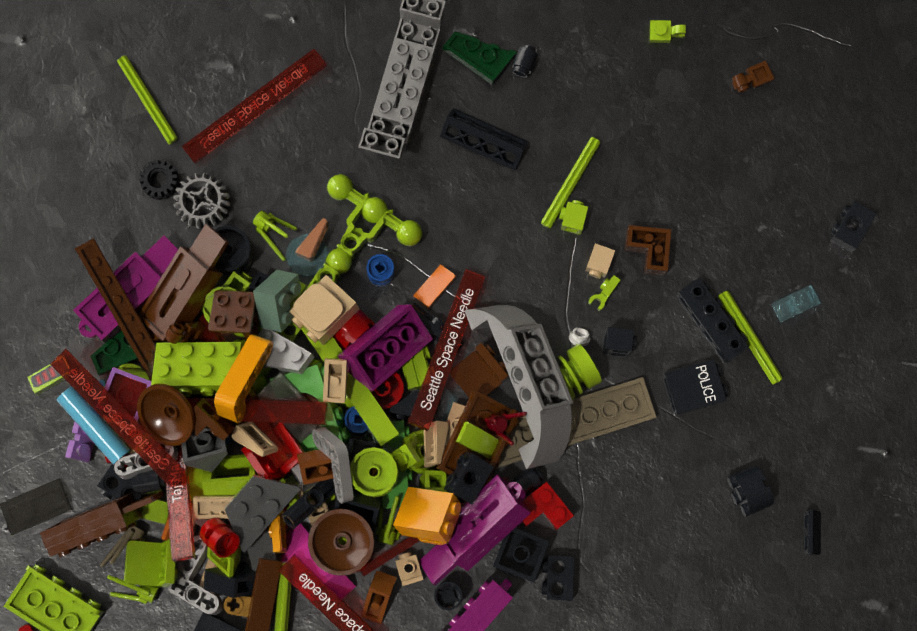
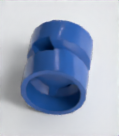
[367,254,394,287]
[344,406,369,436]

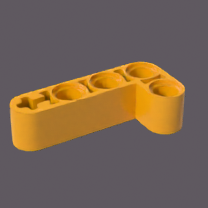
[214,334,273,423]

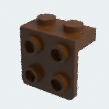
[450,343,508,398]

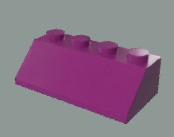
[338,304,433,391]

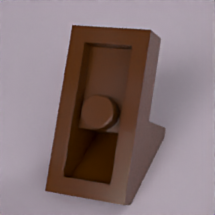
[194,398,235,441]

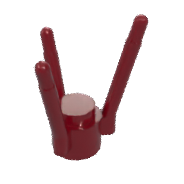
[485,412,527,446]

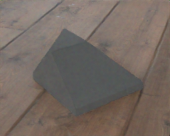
[181,426,228,472]

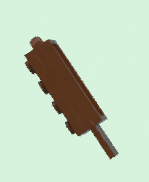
[138,224,229,343]
[40,491,164,557]

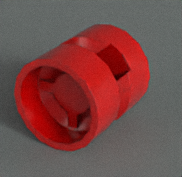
[200,518,240,558]

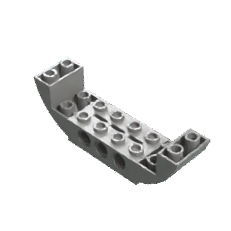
[358,0,446,159]
[465,305,573,469]

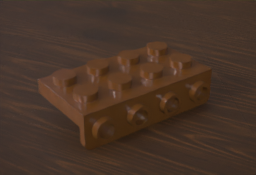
[436,390,519,488]

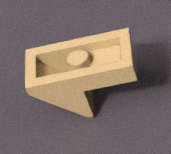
[323,358,349,403]

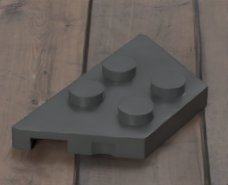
[225,475,301,552]

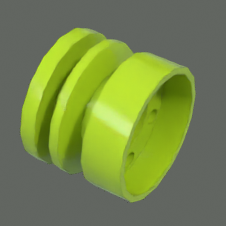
[557,344,602,400]

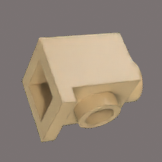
[395,552,424,586]

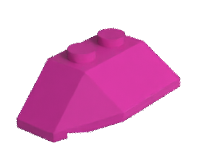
[281,523,356,601]

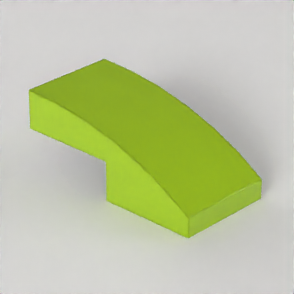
[456,422,499,459]

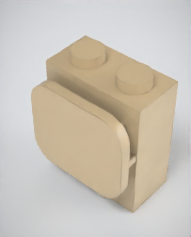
[289,275,359,345]

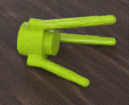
[253,210,297,261]
[376,496,400,545]
[107,575,159,604]

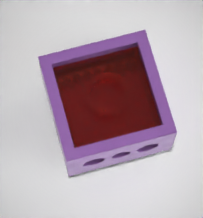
[96,367,151,425]

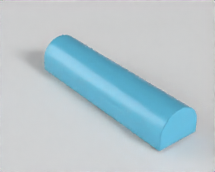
[57,385,130,465]

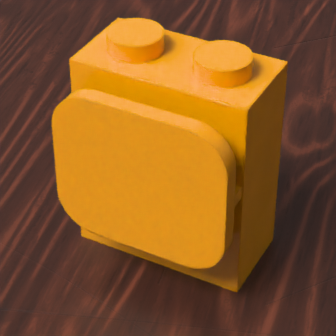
[393,487,461,545]

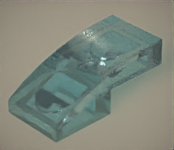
[771,285,821,323]

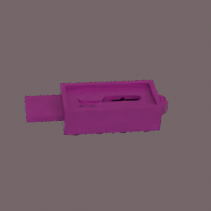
[73,236,178,343]
[419,475,531,585]
[442,579,513,631]

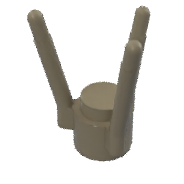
[100,526,146,567]

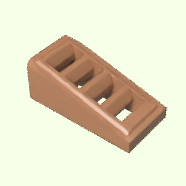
[295,218,329,262]

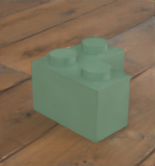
[253,270,301,332]

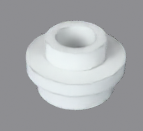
[569,328,590,346]

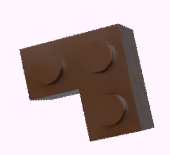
[625,225,671,276]

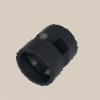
[434,582,462,610]

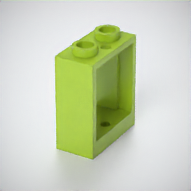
[202,454,259,496]

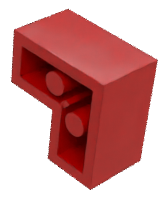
[522,482,574,530]

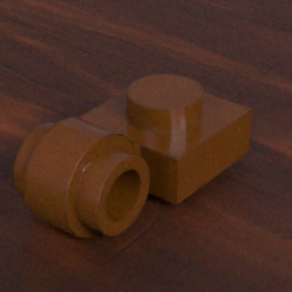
[732,61,774,93]
[166,321,206,344]

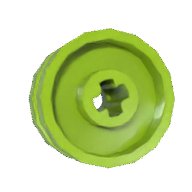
[350,447,399,497]

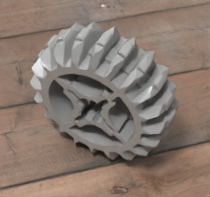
[173,172,230,229]

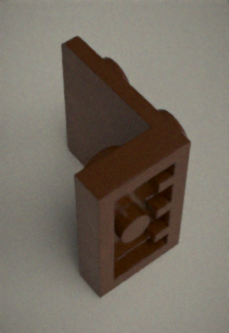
[208,290,259,339]

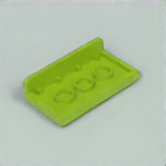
[151,342,243,397]
[3,564,104,631]

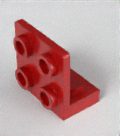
[241,422,304,480]

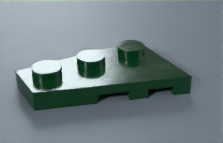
[442,31,517,84]
[91,322,156,376]

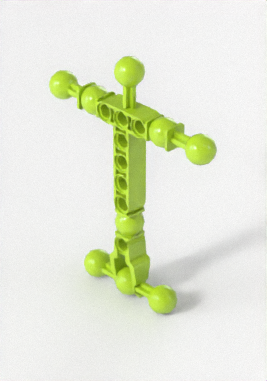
[200,174,423,409]

